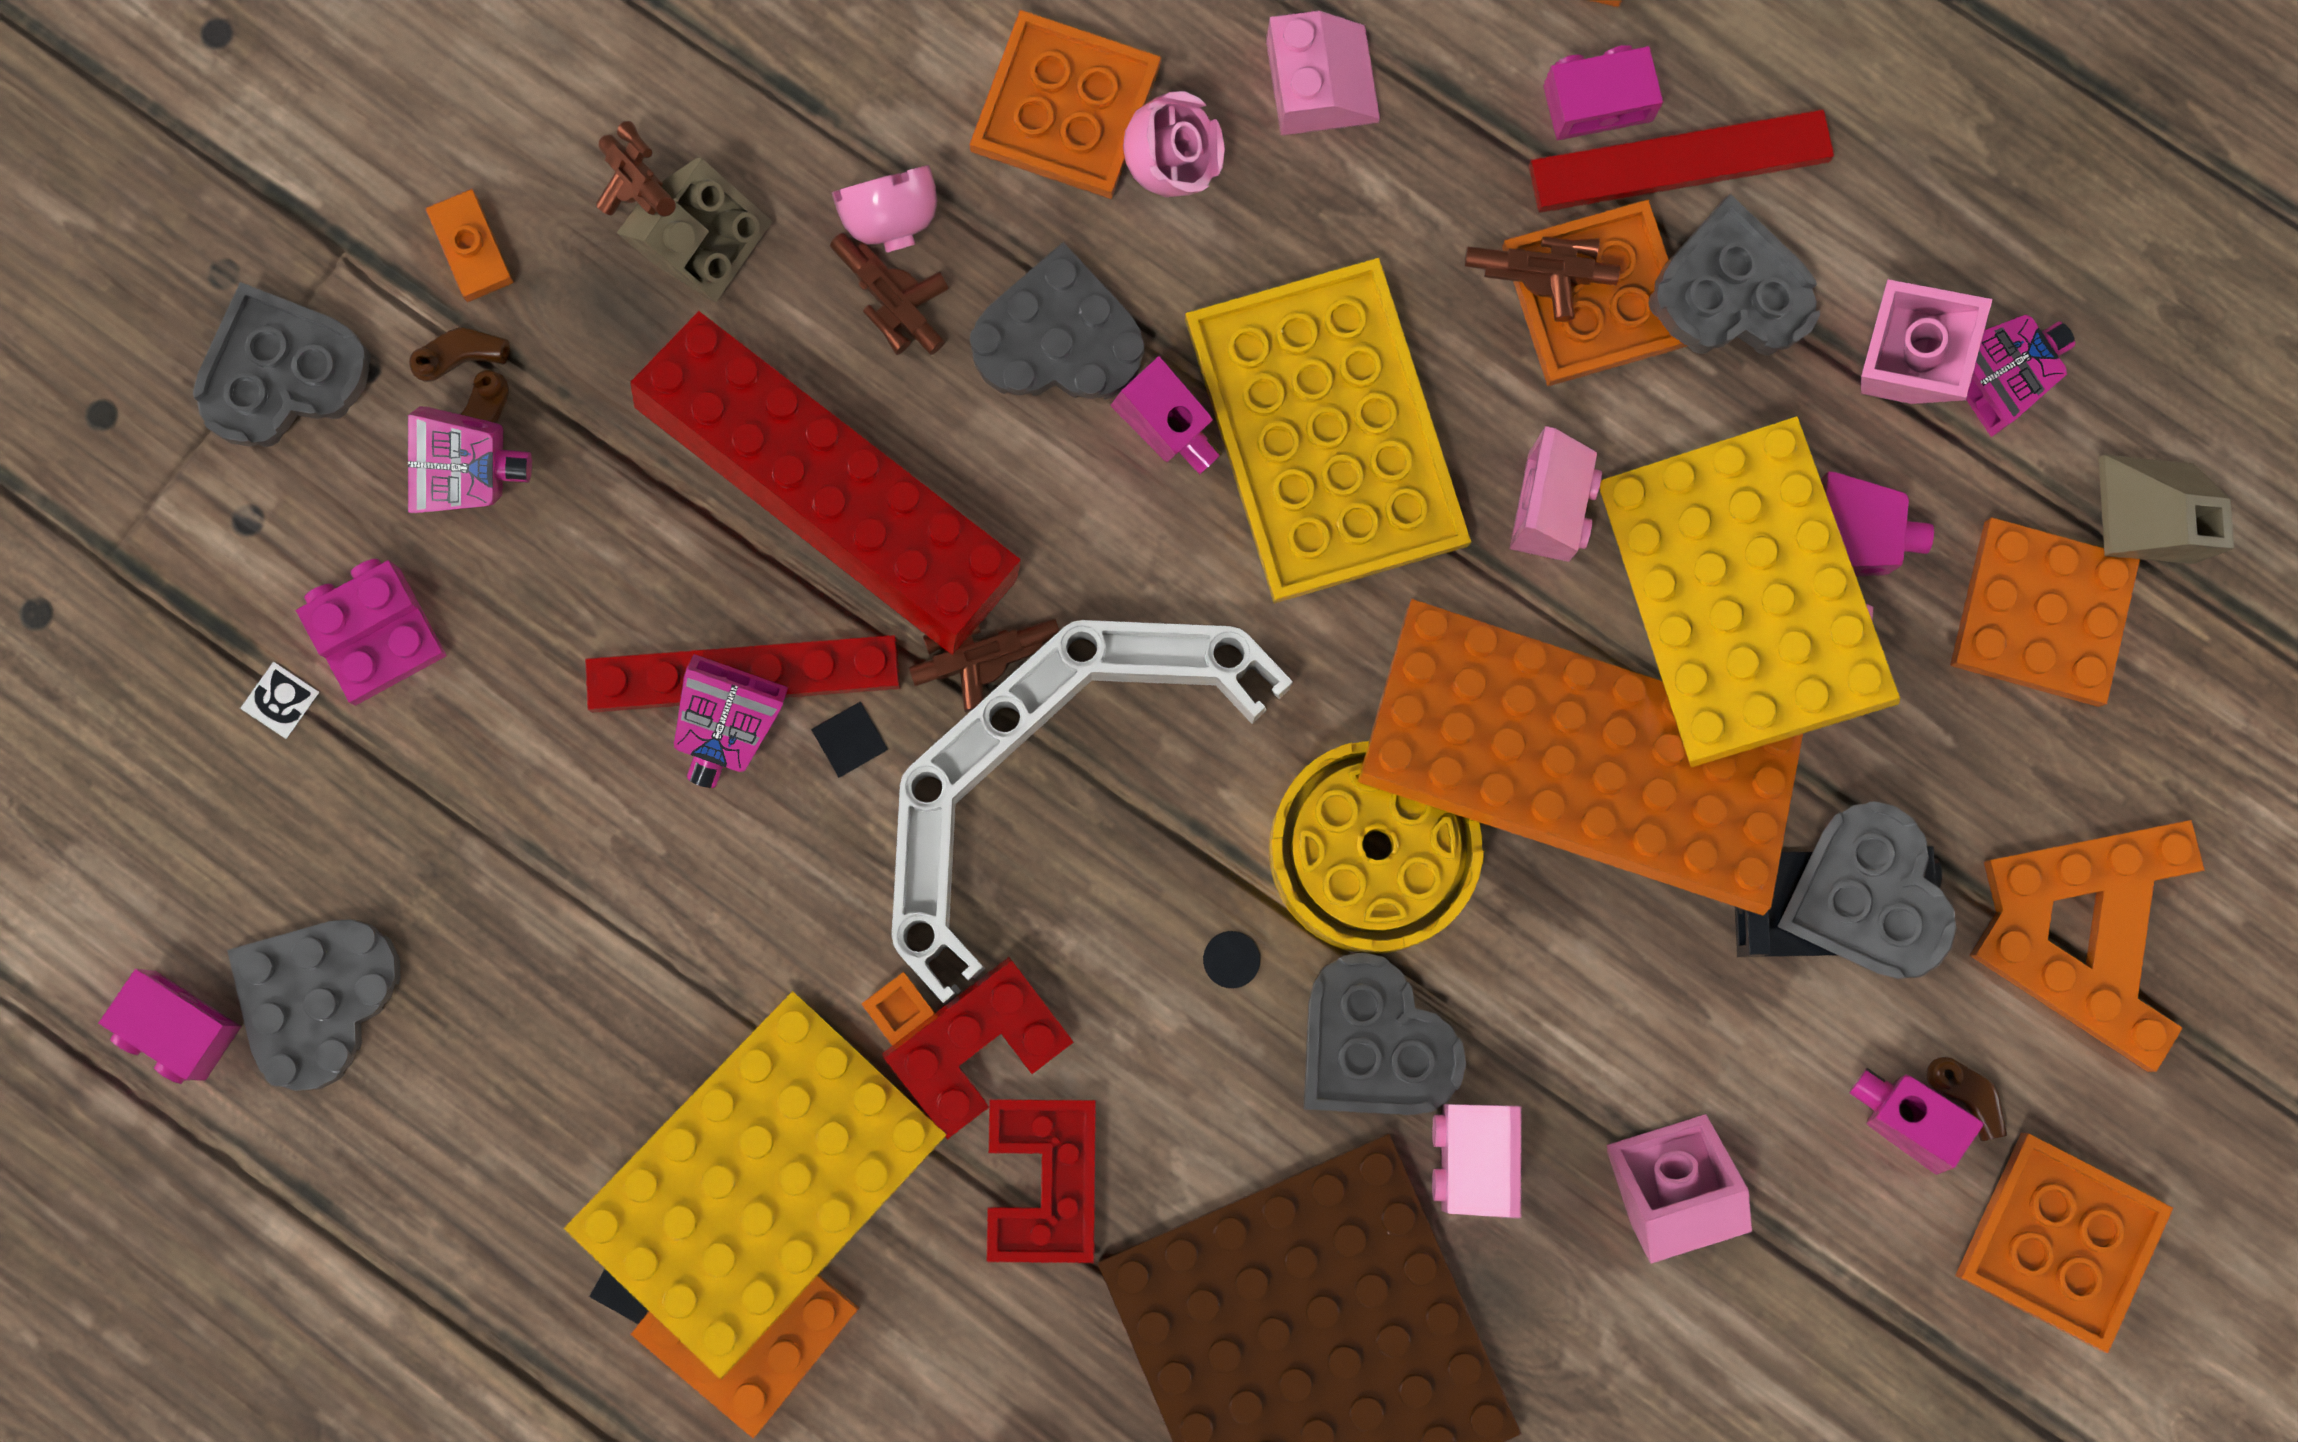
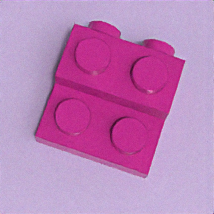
[295,559,447,706]

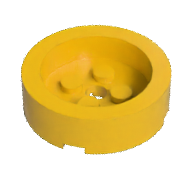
[1269,741,1484,954]

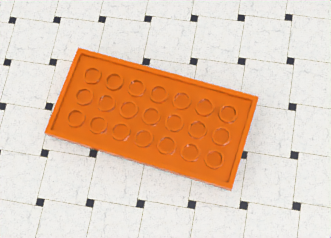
[1358,599,1803,916]

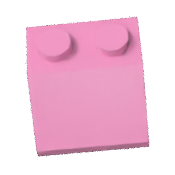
[1266,11,1380,135]
[1861,279,1992,404]
[1509,426,1602,562]
[1432,1104,1521,1218]
[1606,1114,1752,1264]

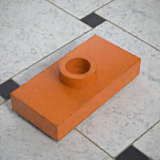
[425,189,514,302]

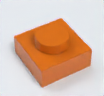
[861,972,935,1046]

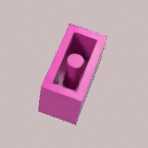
[1543,45,1663,141]
[98,968,242,1084]

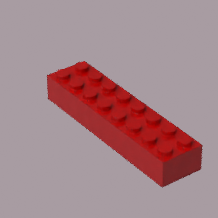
[630,311,1021,655]

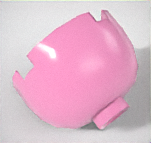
[1123,91,1225,197]
[832,165,937,253]

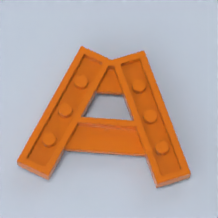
[1969,820,2205,1072]

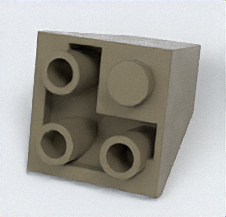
[617,157,773,302]
[2098,454,2234,564]

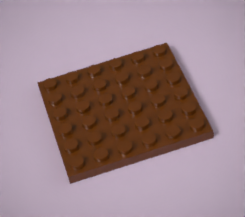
[1097,1133,1522,1442]

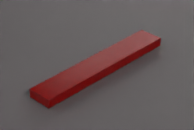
[1529,109,1834,213]

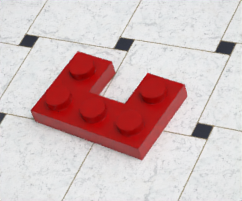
[882,957,1074,1140]
[987,1099,1096,1263]

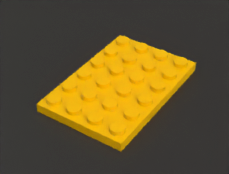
[1185,258,1471,604]
[1599,416,1900,767]
[563,991,946,1379]

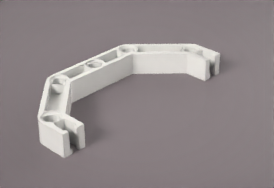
[892,620,1293,1004]

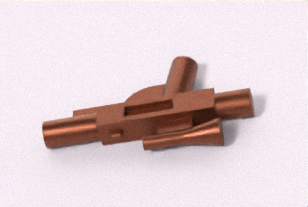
[596,121,676,217]
[830,233,949,355]
[1464,236,1620,322]
[909,618,1060,712]

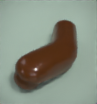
[409,327,510,382]
[460,370,509,423]
[1926,1057,2007,1141]

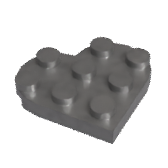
[1649,194,1820,355]
[970,242,1144,400]
[193,282,371,447]
[1778,801,1957,979]
[227,919,401,1090]
[1304,952,1466,1115]

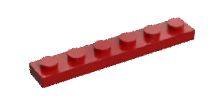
[585,635,900,713]

